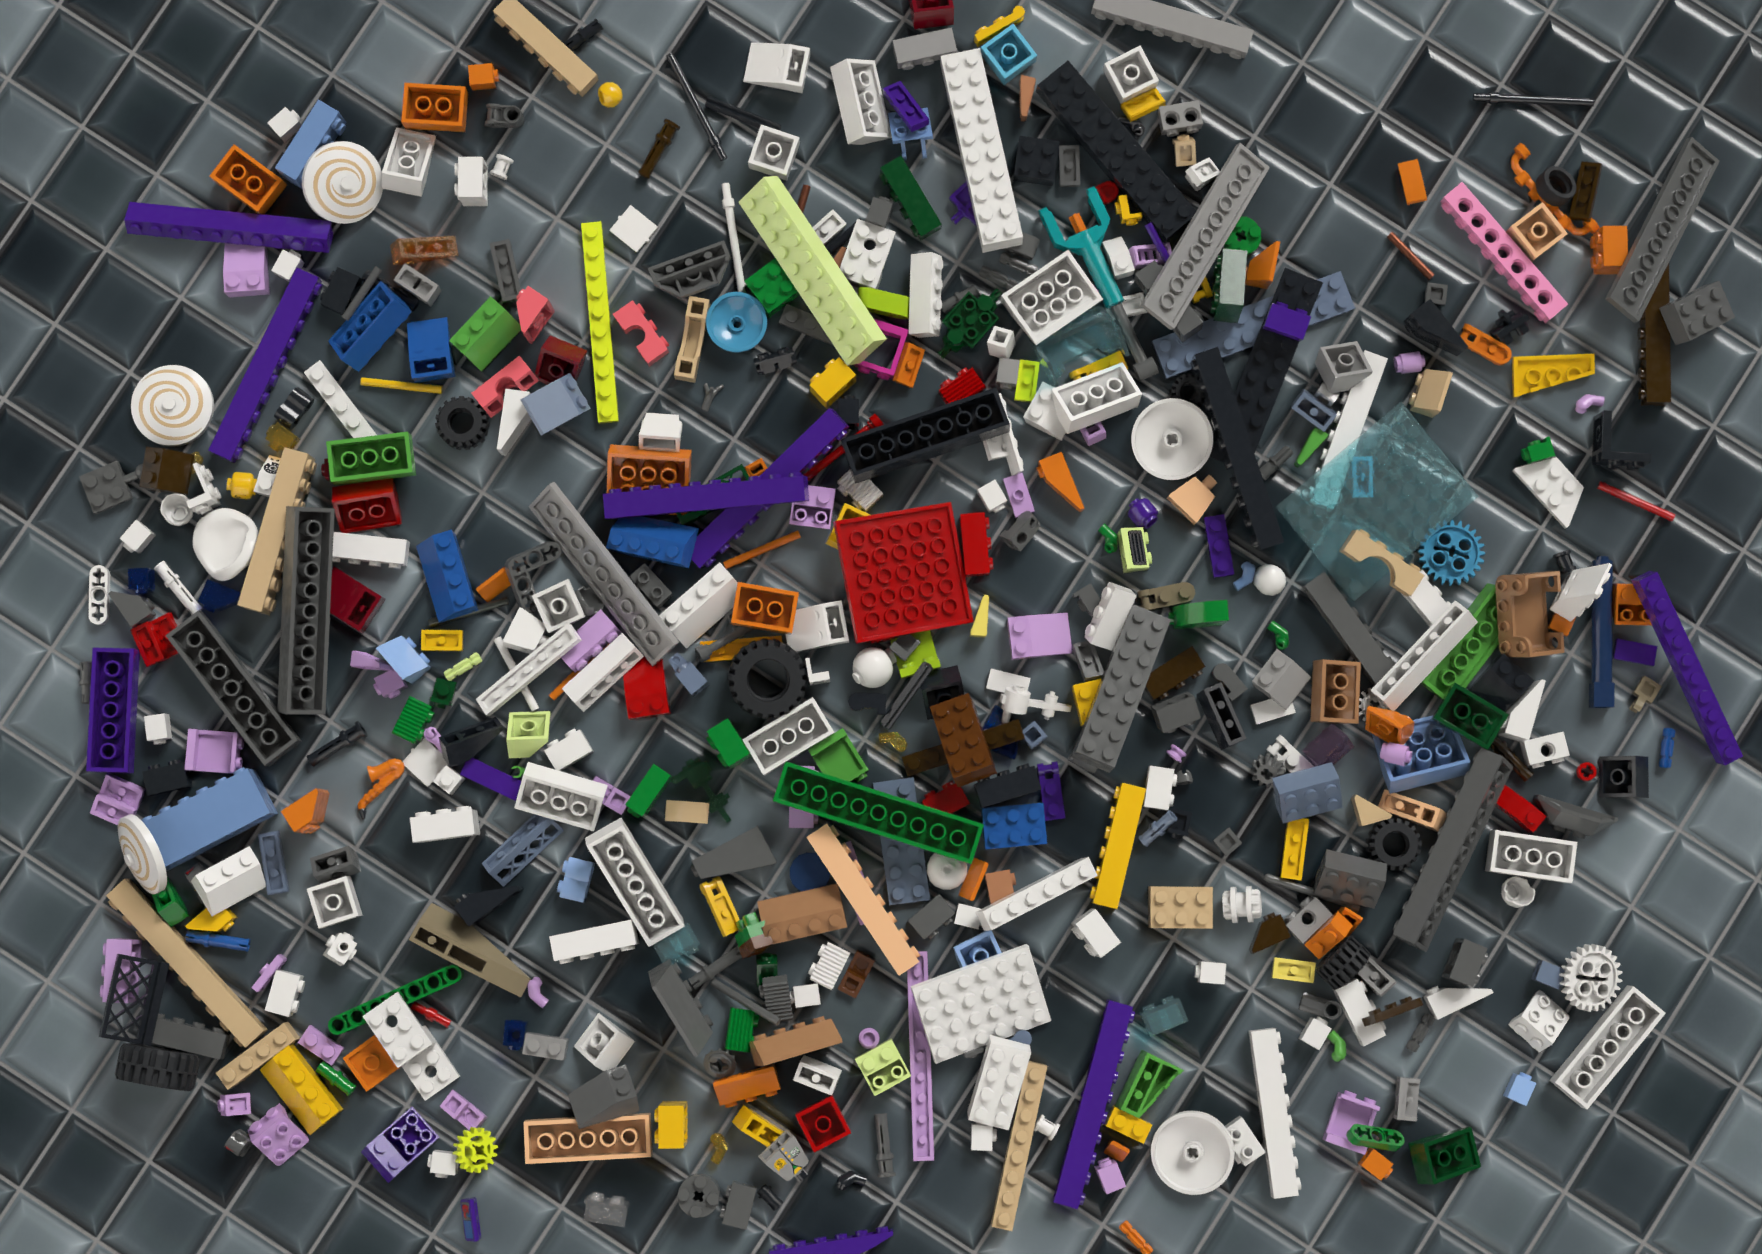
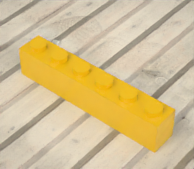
[1089,783,1146,909]

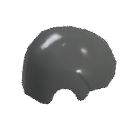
[575,586,604,617]

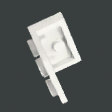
[186,462,222,515]
[1508,990,1569,1053]

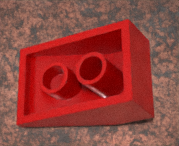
[623,656,671,720]

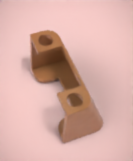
[1495,571,1565,657]

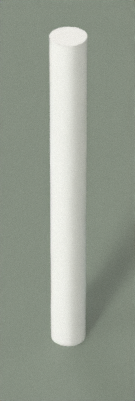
[494,636,539,712]

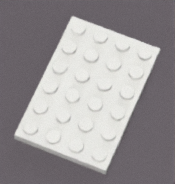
[910,944,1051,1064]

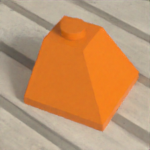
[1245,241,1280,289]
[1365,706,1415,745]

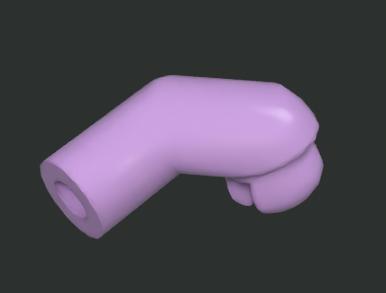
[424,727,442,753]
[528,977,549,1008]

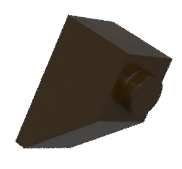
[1249,912,1291,954]

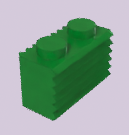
[392,696,435,744]
[725,1007,759,1052]

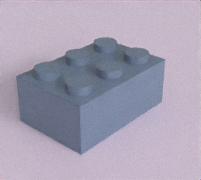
[1272,762,1343,823]

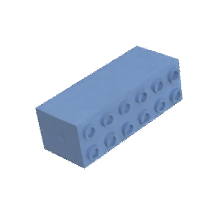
[141,767,278,871]

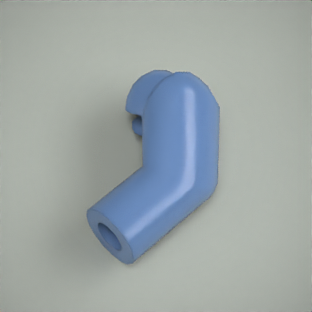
[1233,561,1256,591]

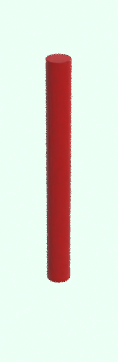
[1597,481,1675,522]

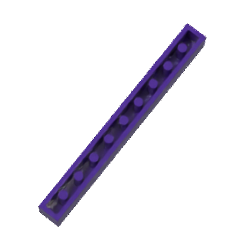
[124,202,333,253]
[208,268,323,463]
[691,408,849,568]
[603,472,809,519]
[1631,571,1743,765]
[1052,999,1135,1209]

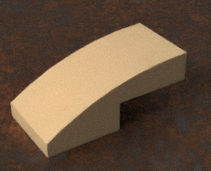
[665,800,709,824]

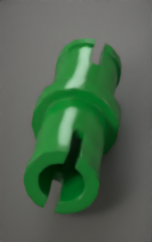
[316,1061,357,1096]

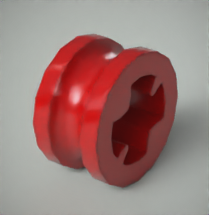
[1577,762,1597,781]

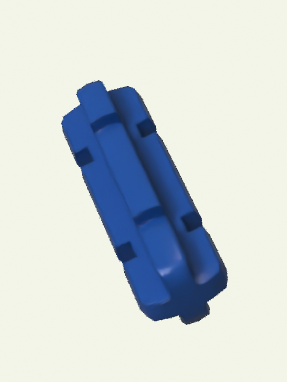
[1659,728,1675,768]

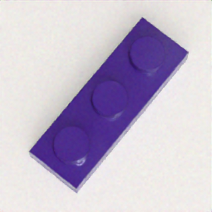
[883,81,929,132]
[1203,514,1234,578]

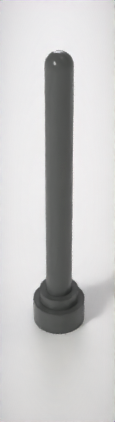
[694,627,754,663]
[1264,874,1360,914]

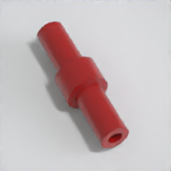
[411,1002,452,1028]

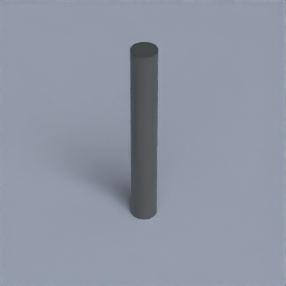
[342,266,382,321]

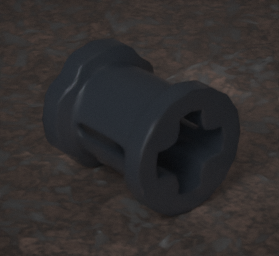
[1553,550,1577,575]

